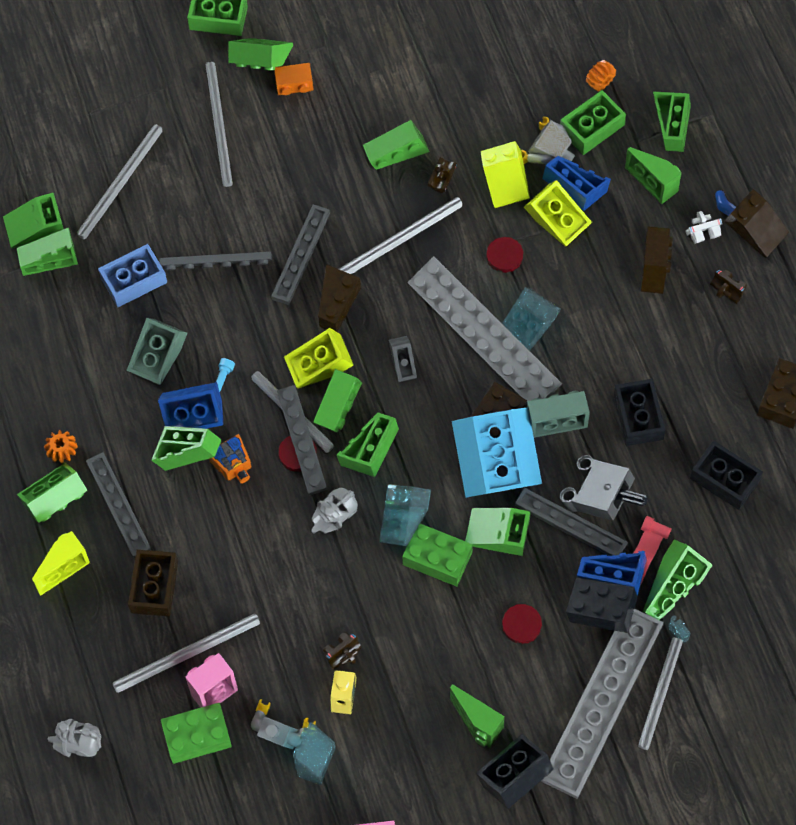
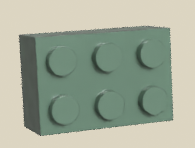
[527,391,589,438]

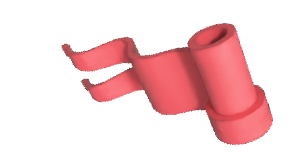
[634,516,672,585]

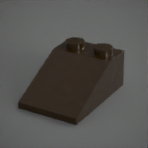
[724,189,789,258]

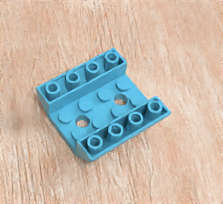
[452,407,542,498]

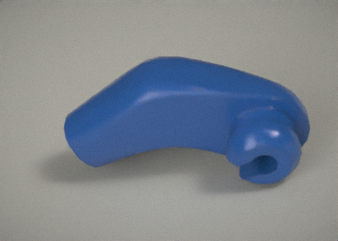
[715,191,736,216]

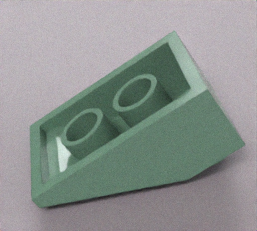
[127,318,187,385]

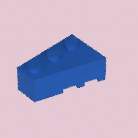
[542,156,611,211]
[577,551,647,596]

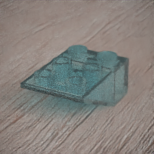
[502,287,561,351]
[380,484,431,546]
[293,722,336,785]

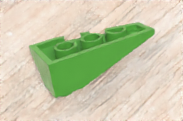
[643,540,712,620]

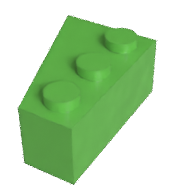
[336,413,399,477]

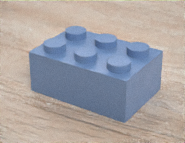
[98,244,167,307]

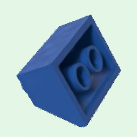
[158,382,224,429]

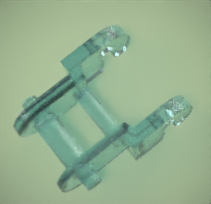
[668,616,690,643]

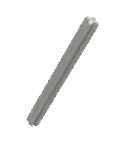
[251,371,334,453]
[638,637,683,750]

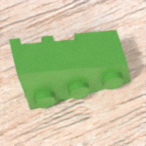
[653,92,691,152]
[363,120,430,170]
[17,228,78,276]
[313,369,362,433]
[152,426,221,471]

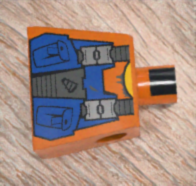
[209,434,251,483]

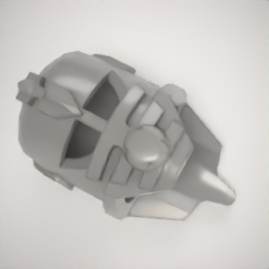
[311,488,358,534]
[48,719,101,757]

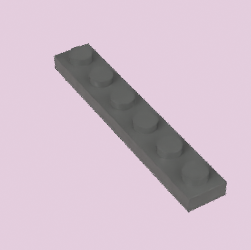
[271,204,330,305]
[159,251,272,271]
[277,385,327,496]
[86,452,152,559]
[515,488,628,556]

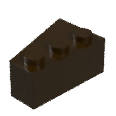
[641,226,673,294]
[318,264,361,332]

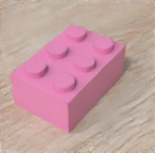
[185,653,238,708]

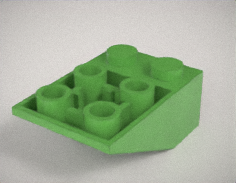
[3,193,64,249]
[465,508,530,556]

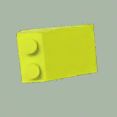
[481,141,530,208]
[524,180,592,247]
[284,328,353,389]
[32,531,90,596]

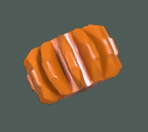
[586,60,616,91]
[44,430,78,464]

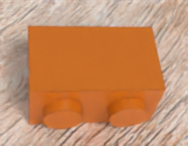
[274,63,313,95]

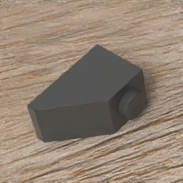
[389,336,417,382]

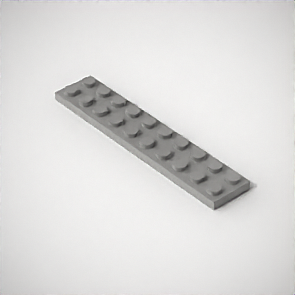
[407,256,562,402]
[541,609,664,799]

